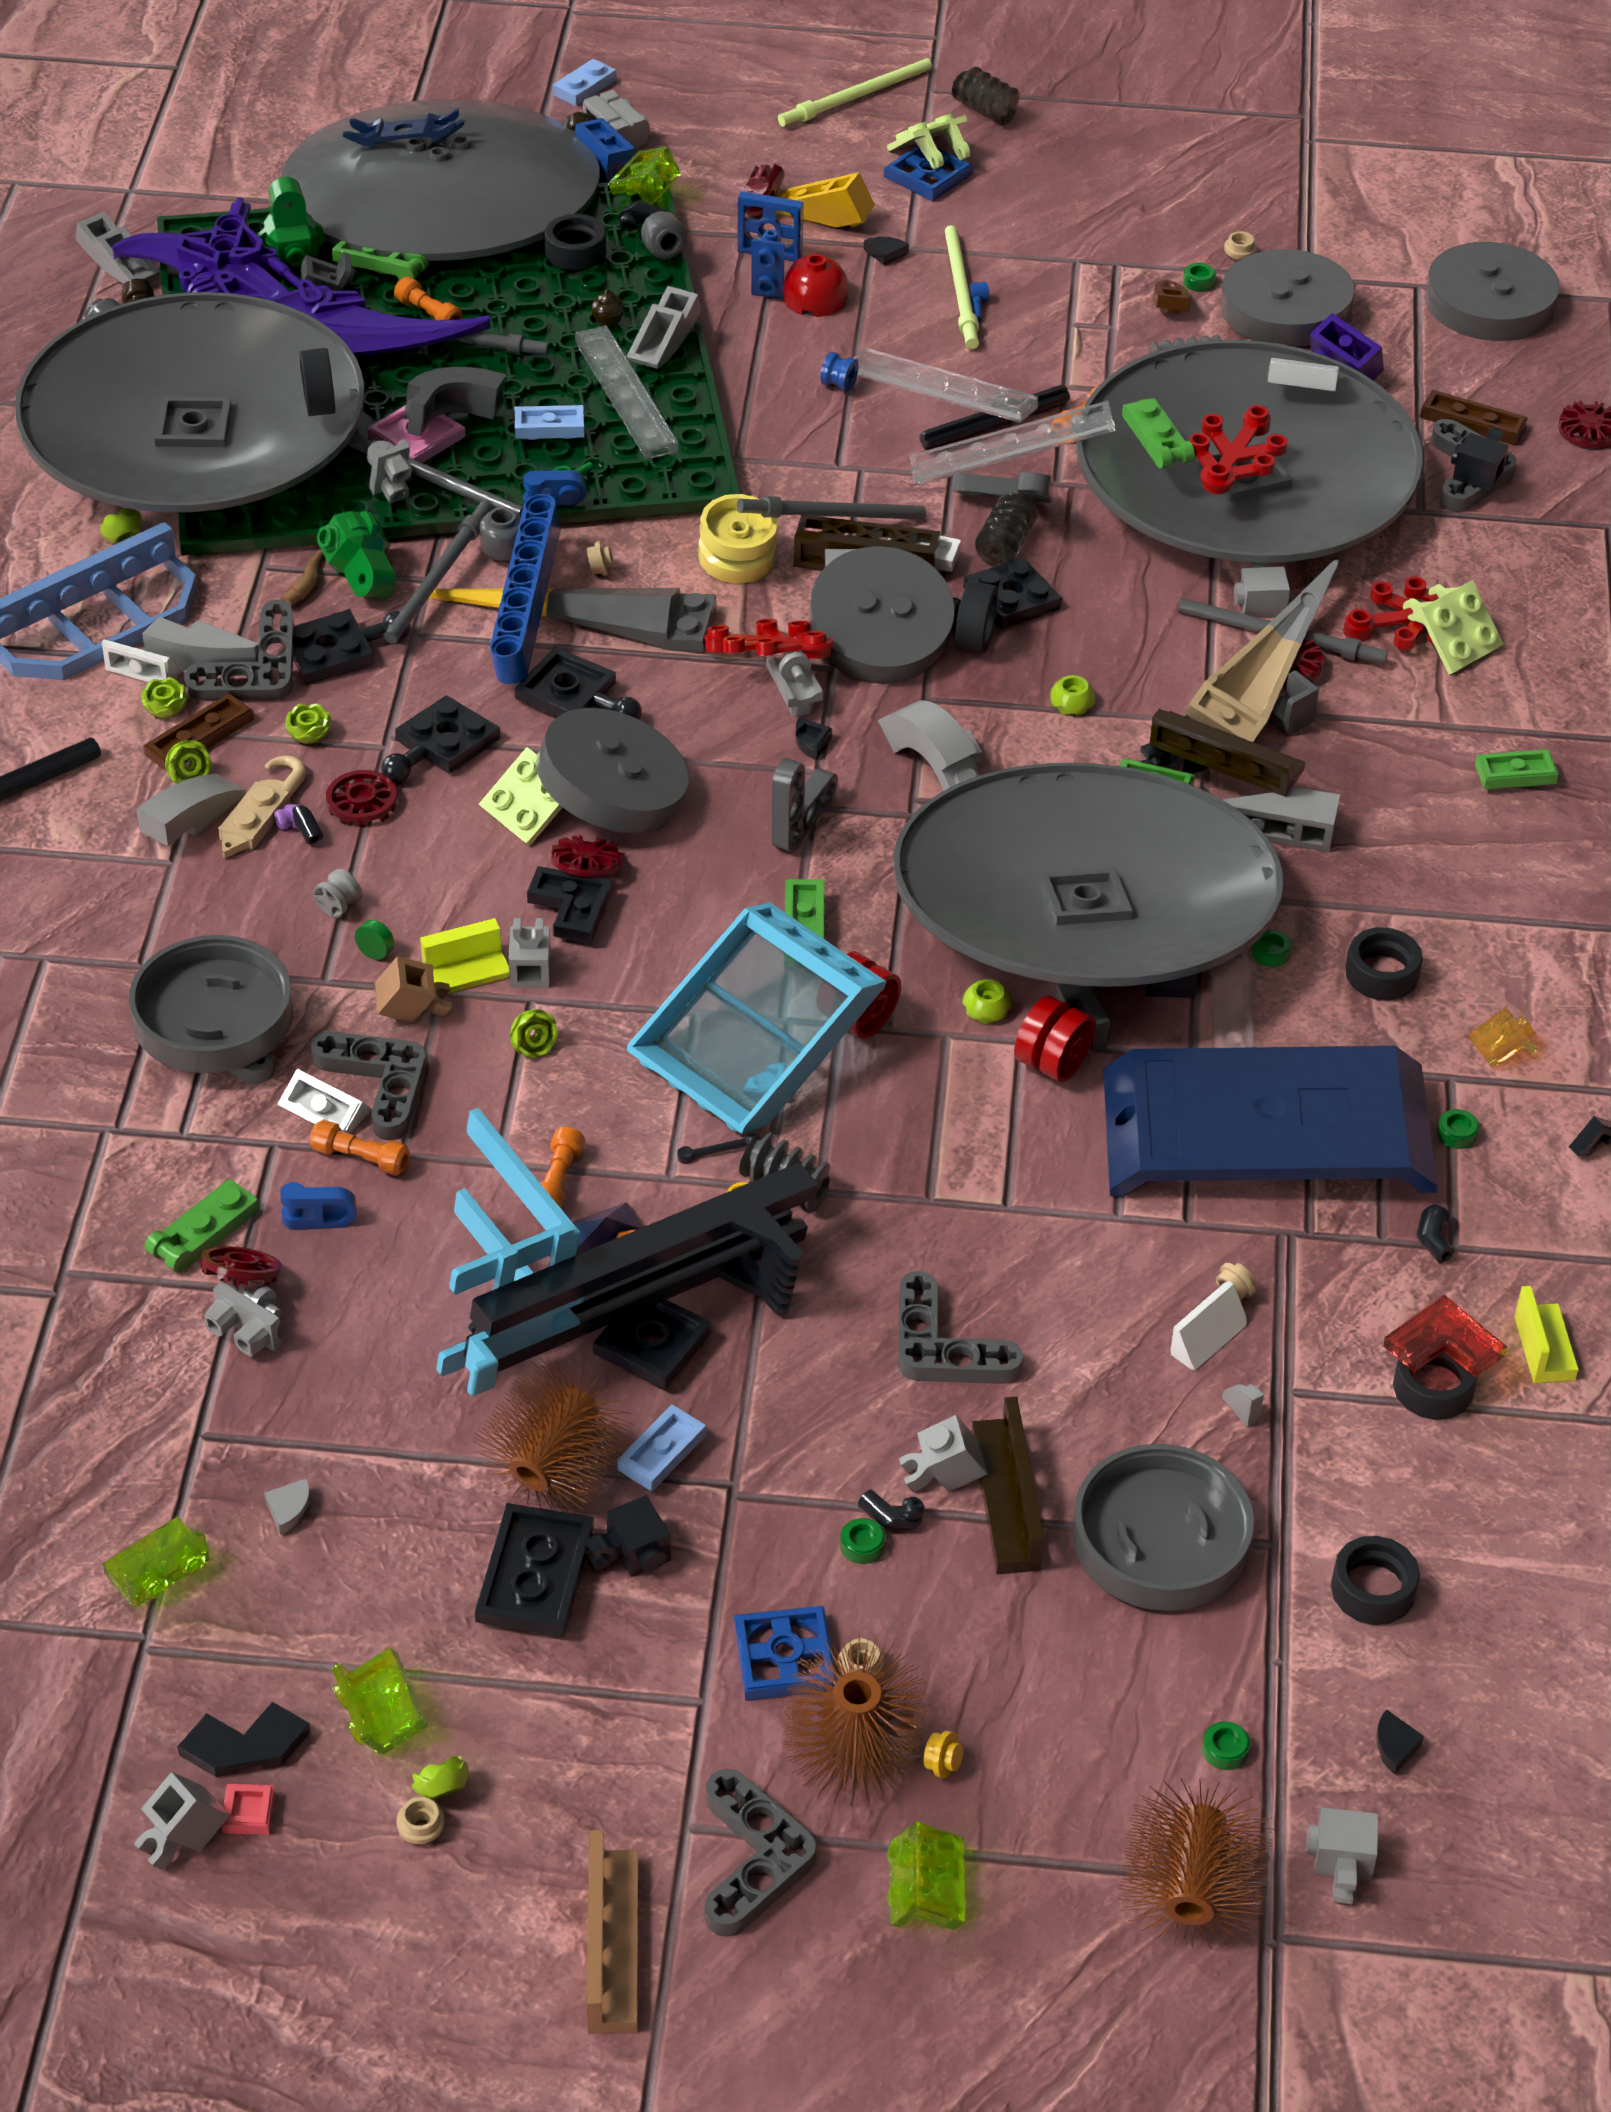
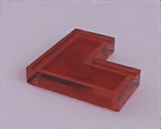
[1383,1295,1507,1378]

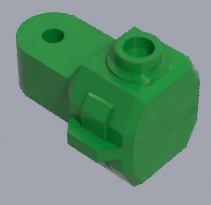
[257,177,324,267]
[317,511,396,600]

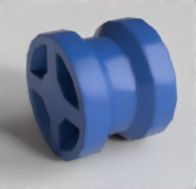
[820,352,859,392]

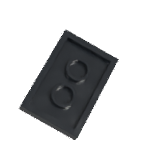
[474,1503,594,1637]

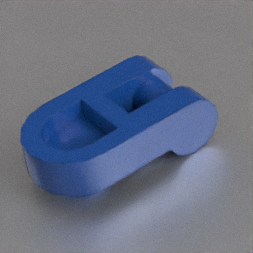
[523,470,587,506]
[280,1182,357,1229]

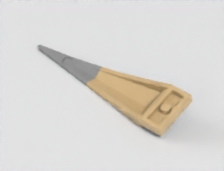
[1184,559,1338,742]

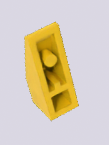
[777,172,875,228]

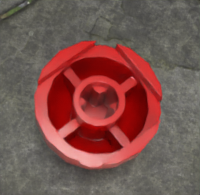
[783,254,848,317]

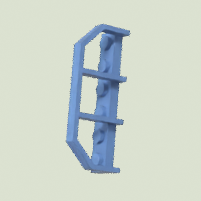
[0,522,197,680]

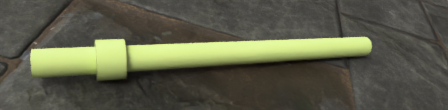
[778,58,932,127]
[945,225,979,349]

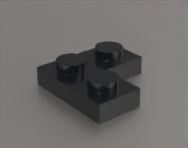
[527,866,612,944]

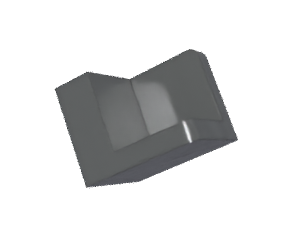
[1268,671,1319,736]

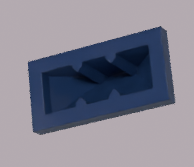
[572,1202,642,1255]

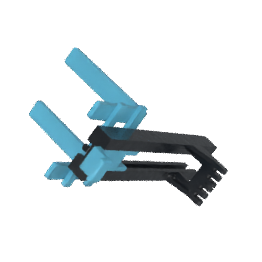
[436,1108,819,1396]

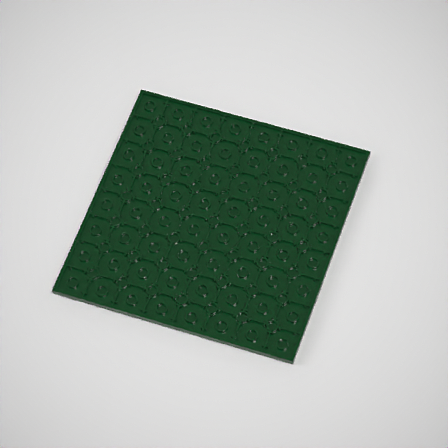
[157,178,740,556]

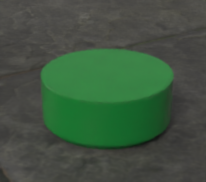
[1183,263,1216,292]
[354,920,395,960]
[1252,929,1292,967]
[1437,1109,1479,1149]
[840,1518,885,1564]
[1202,1721,1250,1770]

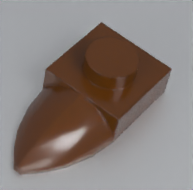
[1153,279,1191,314]

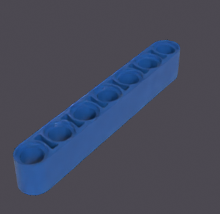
[490,494,561,684]

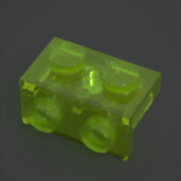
[331,1647,428,1756]
[887,1821,965,1930]

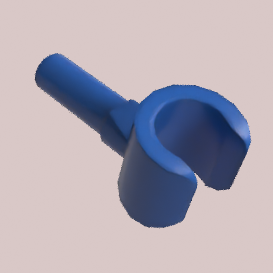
[970,281,990,322]

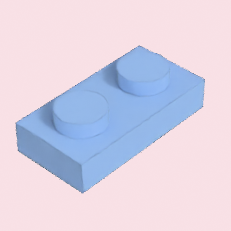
[553,59,616,106]
[515,405,584,440]
[617,1404,706,1492]

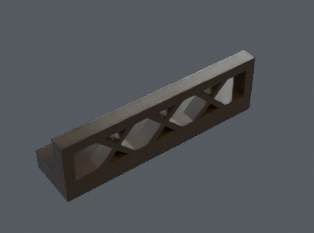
[793,515,940,570]
[1149,709,1305,797]
[971,1396,1044,1574]

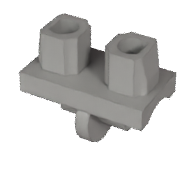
[367,439,412,503]
[767,651,823,717]
[204,1281,283,1357]

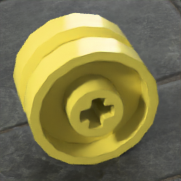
[698,494,778,584]

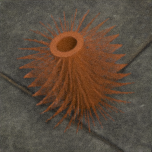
[473,1358,636,1514]
[784,1633,928,1807]
[1117,1778,1274,1949]

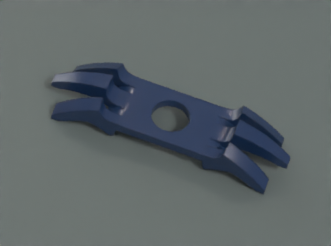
[343,108,465,148]

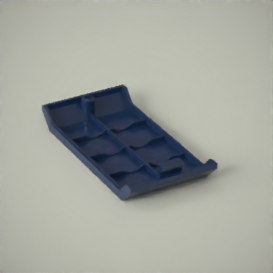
[1103,1046,1437,1196]

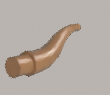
[280,549,324,607]

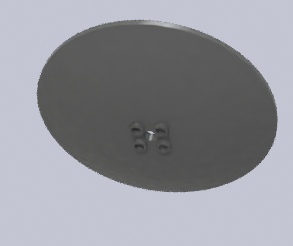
[281,99,600,261]
[15,292,364,513]
[1076,340,1422,563]
[894,763,1284,987]

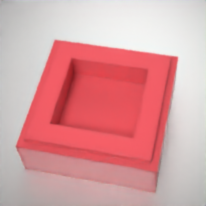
[221,1784,275,1835]

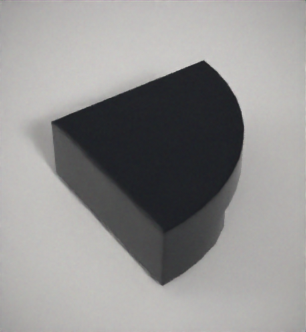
[864,237,909,265]
[795,717,832,760]
[1569,1116,1611,1156]
[1376,1709,1424,1774]

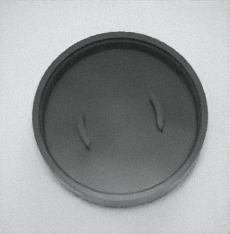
[1425,242,1560,341]
[1221,249,1354,347]
[808,546,954,683]
[536,708,689,833]
[129,935,294,1073]
[1072,1444,1254,1611]

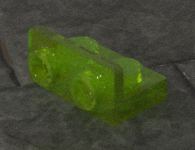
[608,146,680,205]
[102,1516,210,1608]

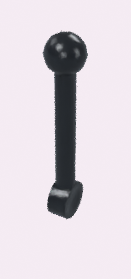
[677,1133,761,1164]

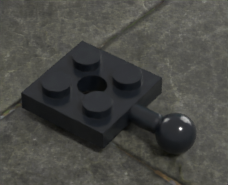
[952,558,1062,628]
[293,609,411,685]
[514,647,642,720]
[381,695,500,783]
[593,1300,712,1390]

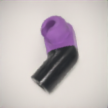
[274,804,324,844]

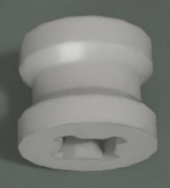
[312,869,362,918]

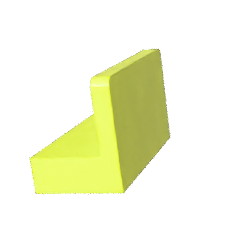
[420,918,509,994]
[1514,1286,1578,1383]

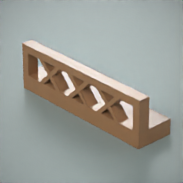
[587,1830,638,2033]

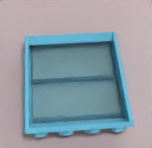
[626,902,886,1134]

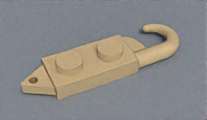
[218,755,307,858]

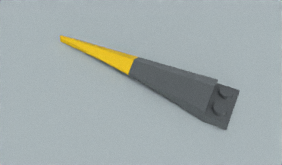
[430,588,717,652]

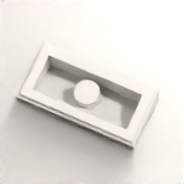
[1268,358,1339,391]
[102,639,182,682]
[278,1069,371,1134]
[1170,1281,1247,1370]

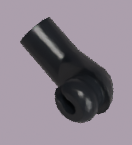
[618,201,666,231]
[1416,1204,1454,1263]
[858,1489,925,1529]

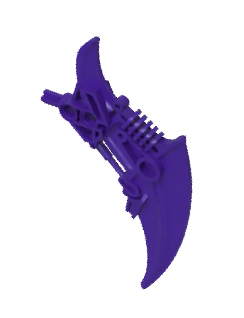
[112,198,491,356]

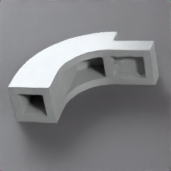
[878,700,981,790]

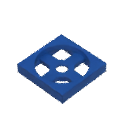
[884,145,973,201]
[738,191,804,261]
[734,1606,837,1700]

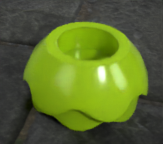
[99,508,142,544]
[1050,675,1095,715]
[141,677,187,718]
[285,704,331,744]
[165,740,212,784]
[962,979,1012,1024]
[510,1009,558,1058]
[412,1756,469,1801]

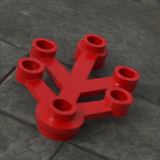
[1189,405,1288,494]
[1343,576,1439,650]
[704,619,834,659]

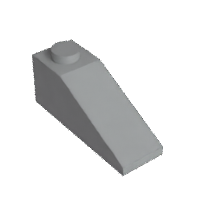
[1223,788,1341,852]

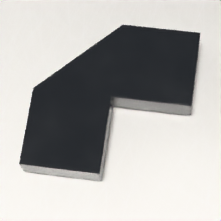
[177,1701,311,1777]

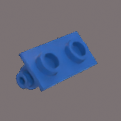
[751,229,785,299]

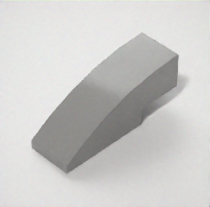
[76,211,160,284]
[627,286,701,369]
[142,617,259,676]
[136,774,246,846]

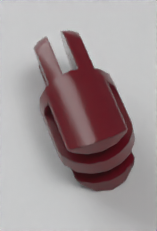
[743,164,784,216]

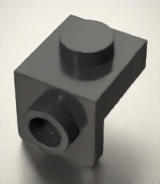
[301,252,355,291]

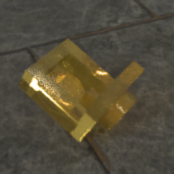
[1467,1007,1538,1069]

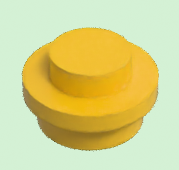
[924,1731,963,1779]

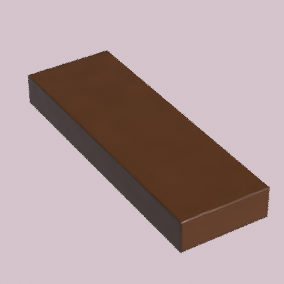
[1420,390,1528,446]
[143,693,254,772]

